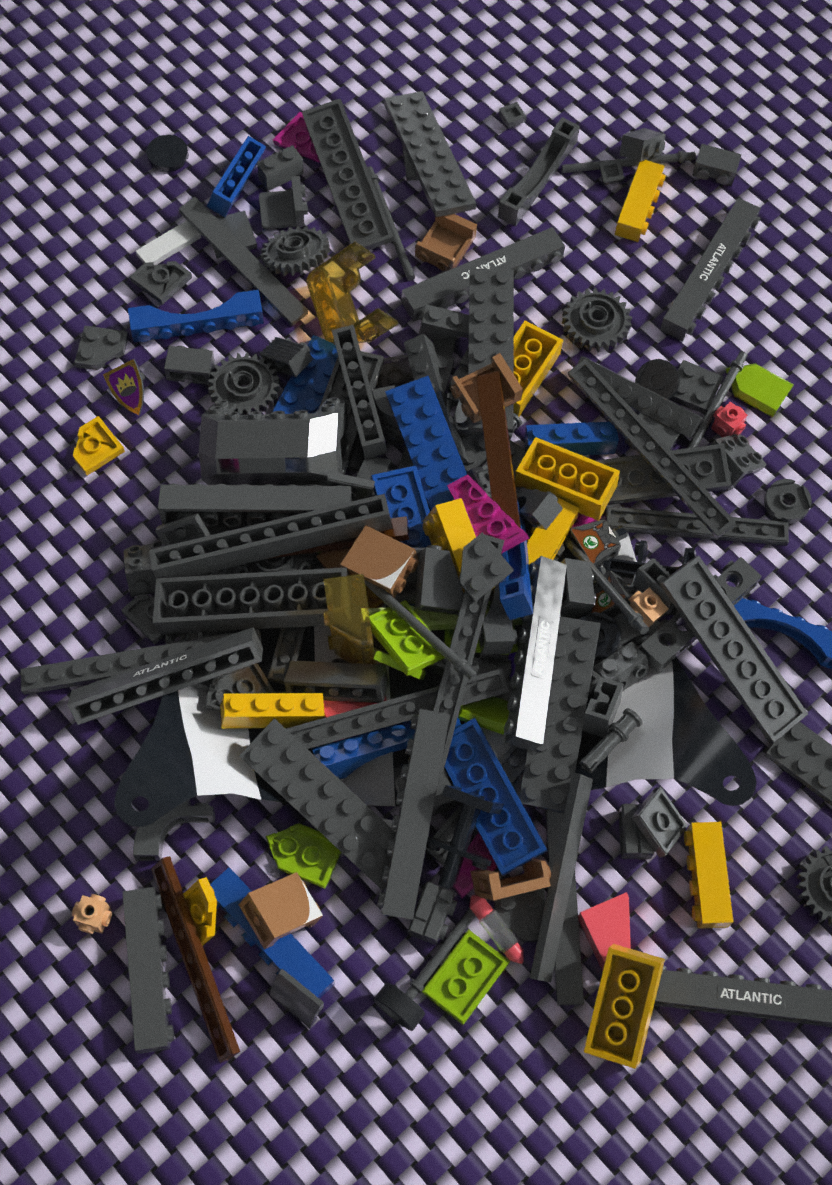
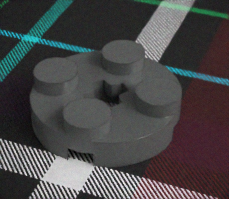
[764,479,812,523]

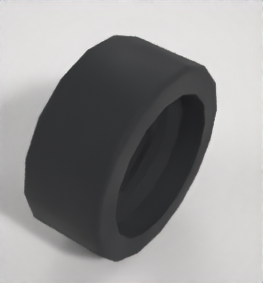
[374,983,425,1031]

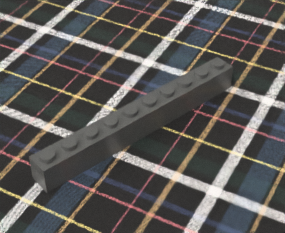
[149,494,393,578]

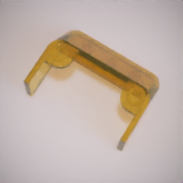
[307,241,398,345]
[323,574,375,664]

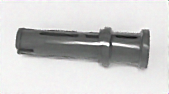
[579,708,642,774]

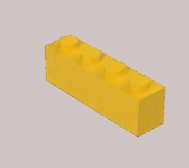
[614,160,666,242]
[527,497,580,565]
[220,693,325,729]
[684,822,733,929]

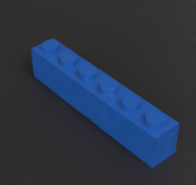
[210,867,335,999]

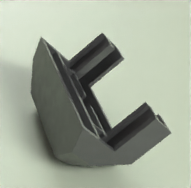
[199,398,348,486]

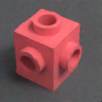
[711,401,748,437]

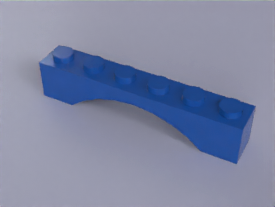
[128,290,264,342]
[499,500,533,620]
[734,598,832,670]
[312,718,461,780]

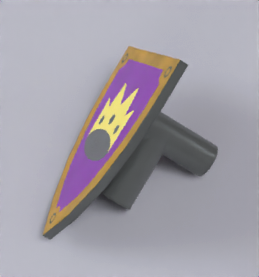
[103,359,145,415]

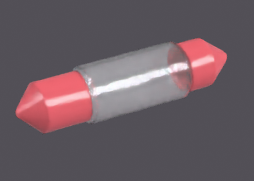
[469,895,524,964]

